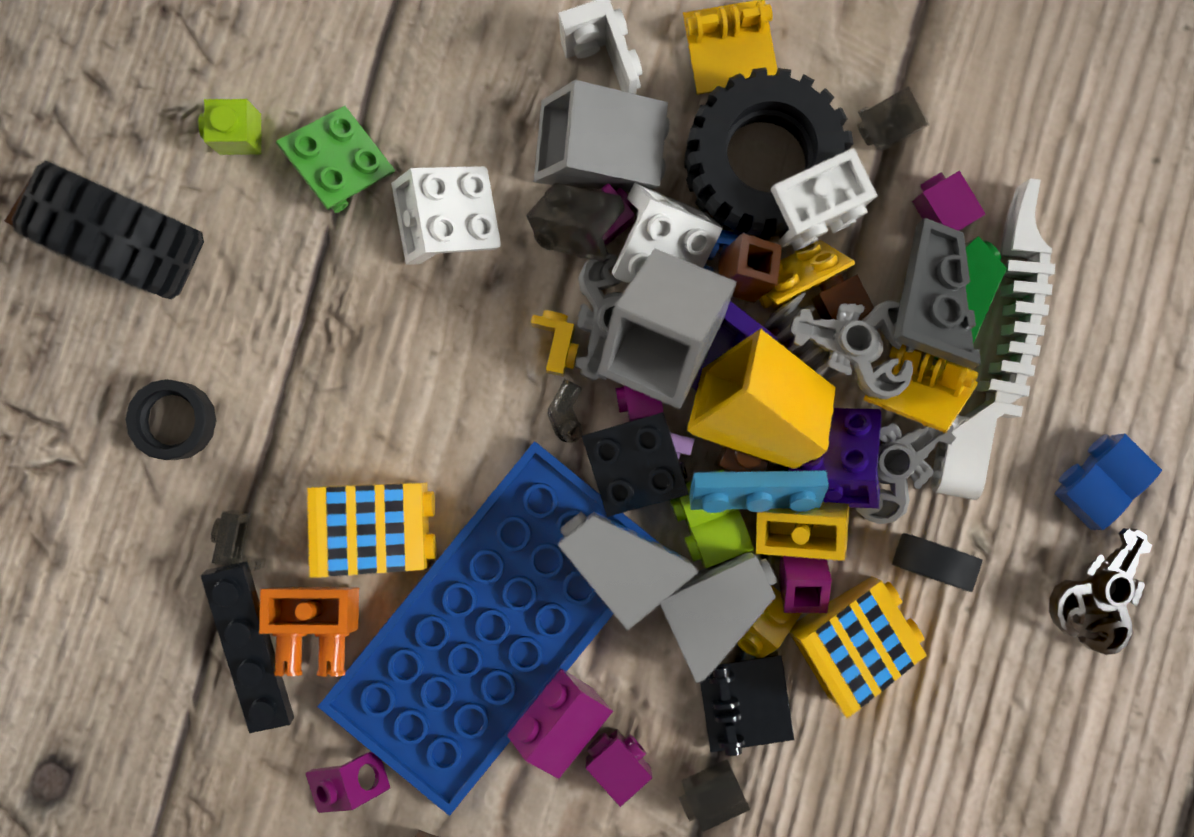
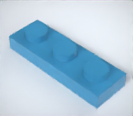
[689,471,829,513]

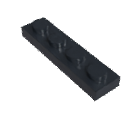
[200,561,294,733]

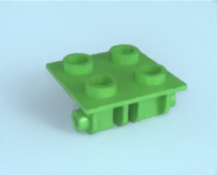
[276,106,395,213]

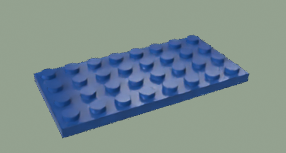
[317,441,662,816]

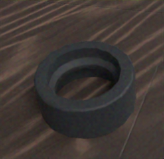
[125,379,216,460]
[892,533,983,592]

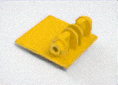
[683,0,777,95]
[759,240,855,309]
[864,344,978,433]

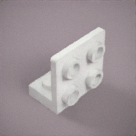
[558,0,642,94]
[770,148,877,251]
[391,166,501,265]
[612,183,723,284]

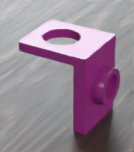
[305,751,390,813]

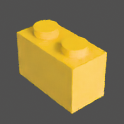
[756,502,849,561]

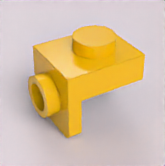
[531,310,579,377]
[737,585,802,658]

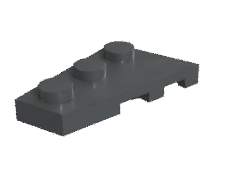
[893,218,981,369]

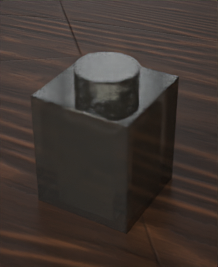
[679,759,750,832]

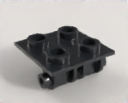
[581,412,689,517]
[700,655,795,756]

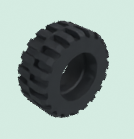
[684,67,853,241]
[12,160,204,299]

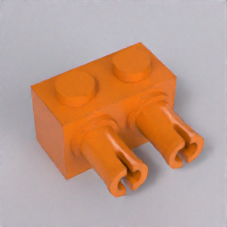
[259,587,359,677]

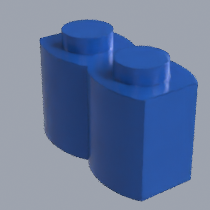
[1054,433,1162,530]

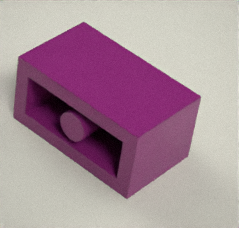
[507,668,613,779]

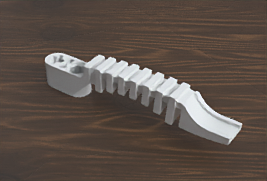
[931,179,1055,500]

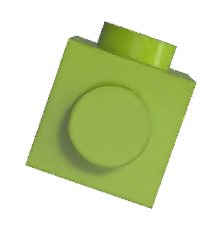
[198,99,262,155]

